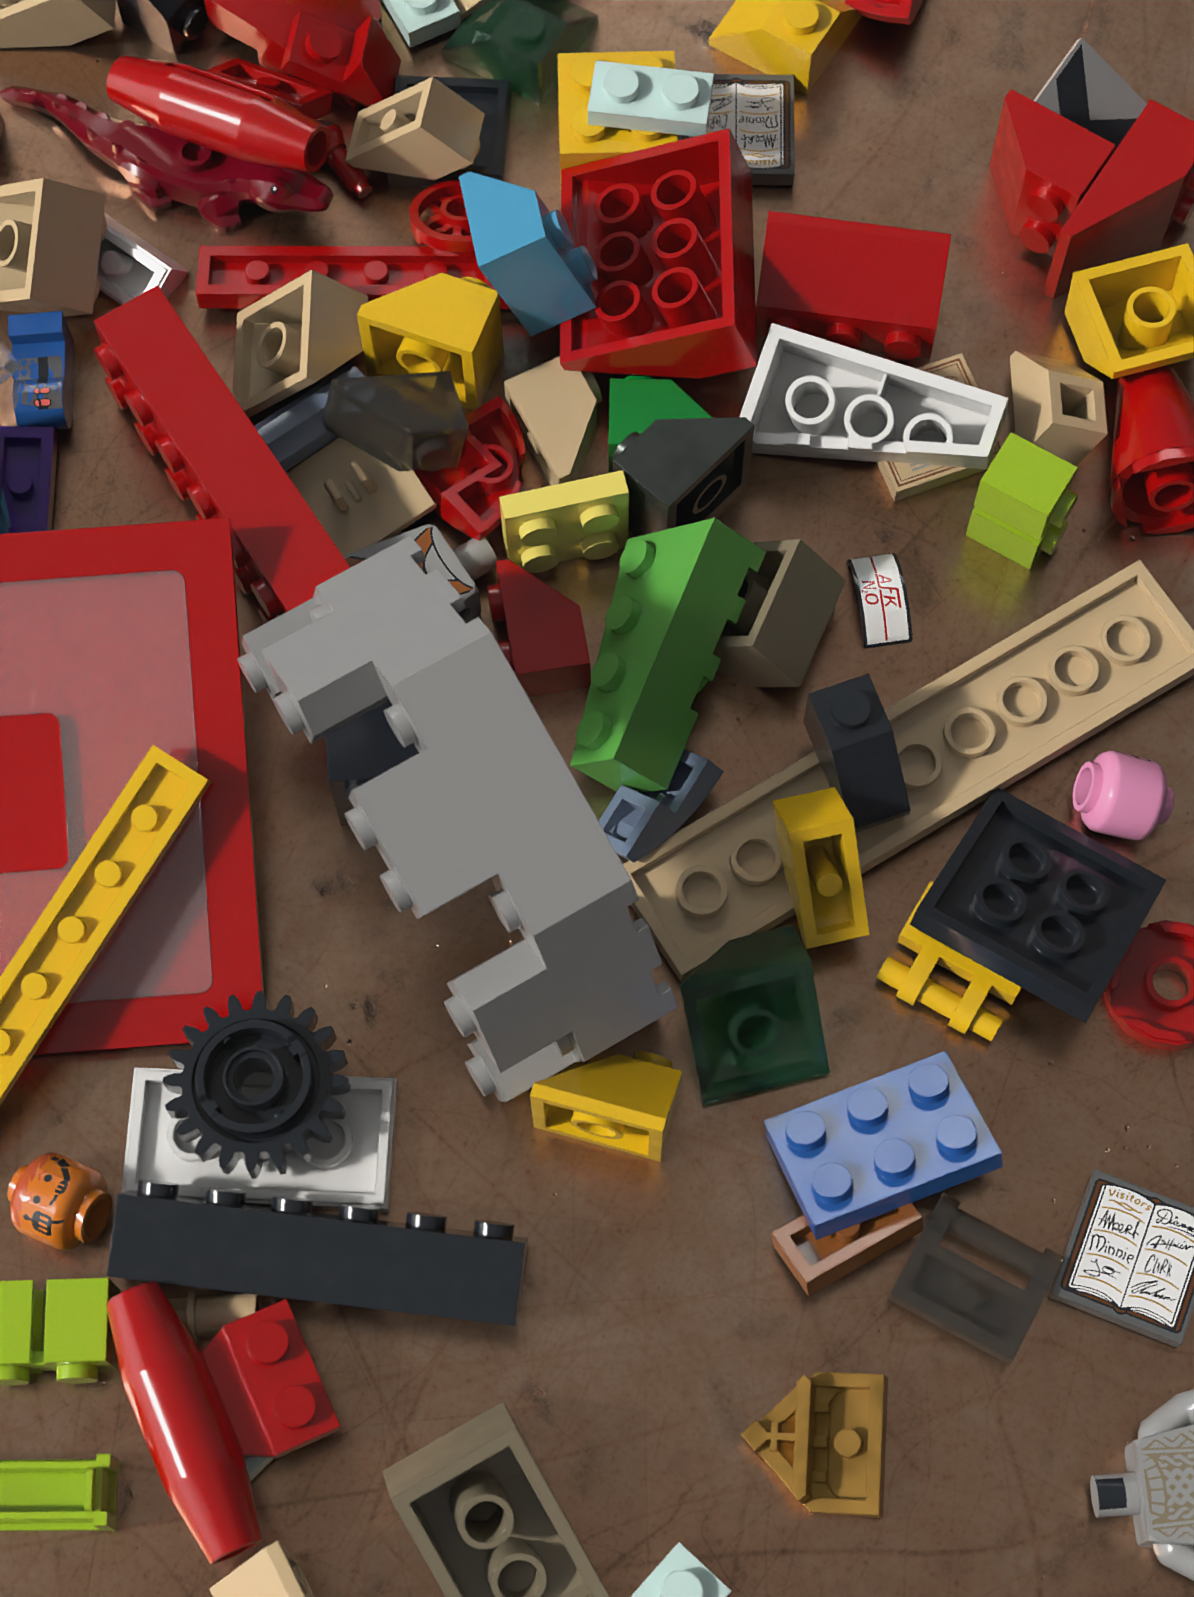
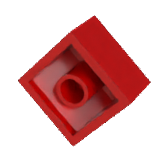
[990,89,1115,257]

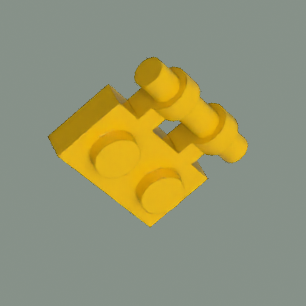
[876,881,1021,1042]

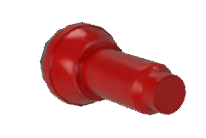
[320,121,372,199]

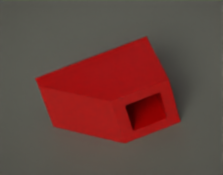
[486,559,591,697]

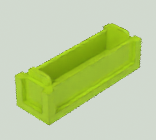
[0,1454,120,1532]

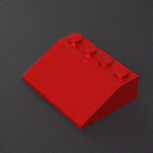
[560,128,757,379]

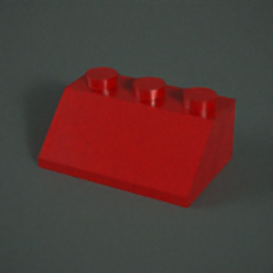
[756,211,951,360]

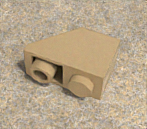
[1010,351,1108,466]

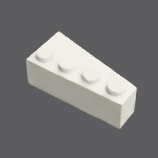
[739,323,1008,469]

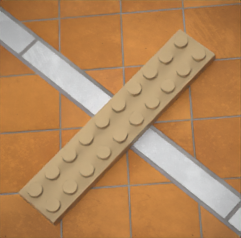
[623,560,1194,982]

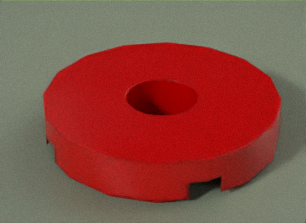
[1103,920,1194,1051]

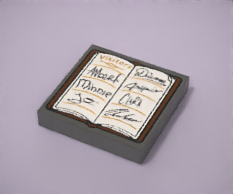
[678,74,795,185]
[1049,1169,1194,1348]

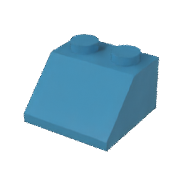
[459,171,598,336]

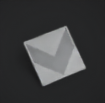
[1034,37,1147,153]

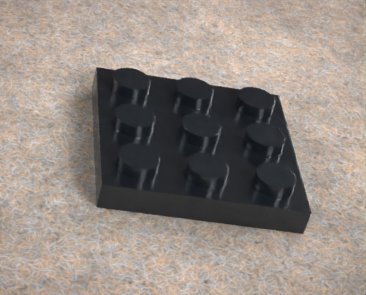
[910,788,1167,1024]

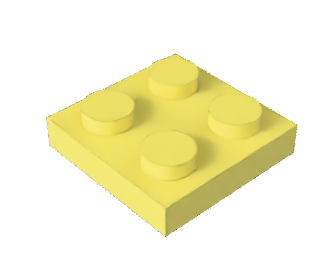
[499,470,629,573]

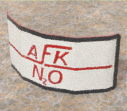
[847,553,912,648]

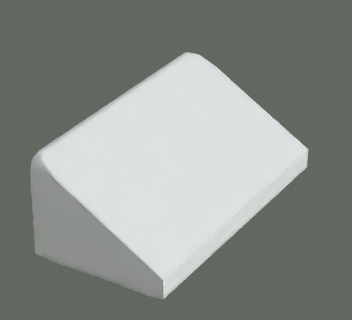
[97,213,189,305]

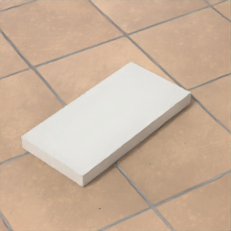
[121,1067,398,1213]

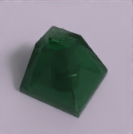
[442,0,598,105]
[679,924,830,1104]

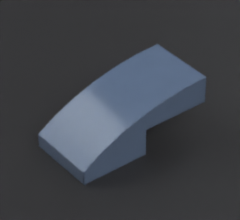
[599,749,724,863]

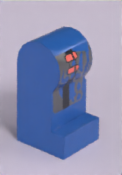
[8,311,74,430]

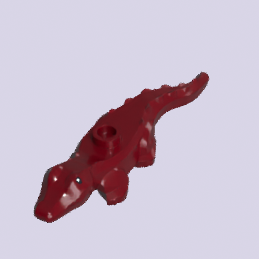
[0,86,334,232]

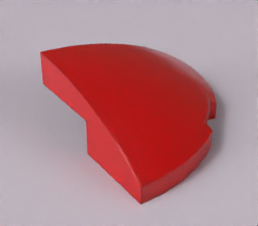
[409,395,526,541]

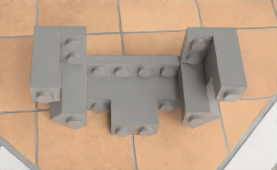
[237,536,678,1102]

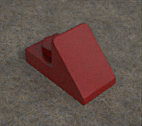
[281,10,401,107]

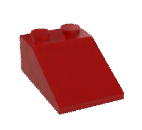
[1043,99,1194,299]

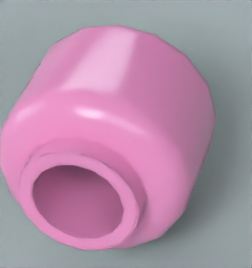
[1073,751,1174,841]

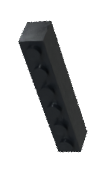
[106,1180,528,1326]

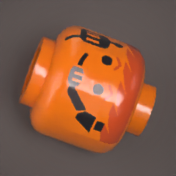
[7,1152,112,1251]

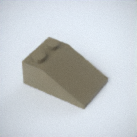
[382,1401,610,1597]

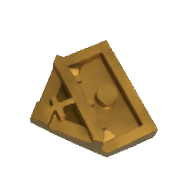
[740,1372,888,1518]

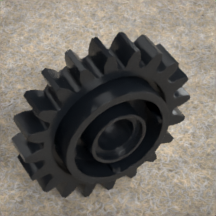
[163,991,351,1179]

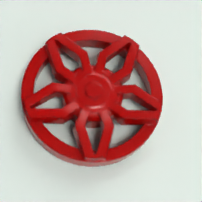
[409,179,476,258]

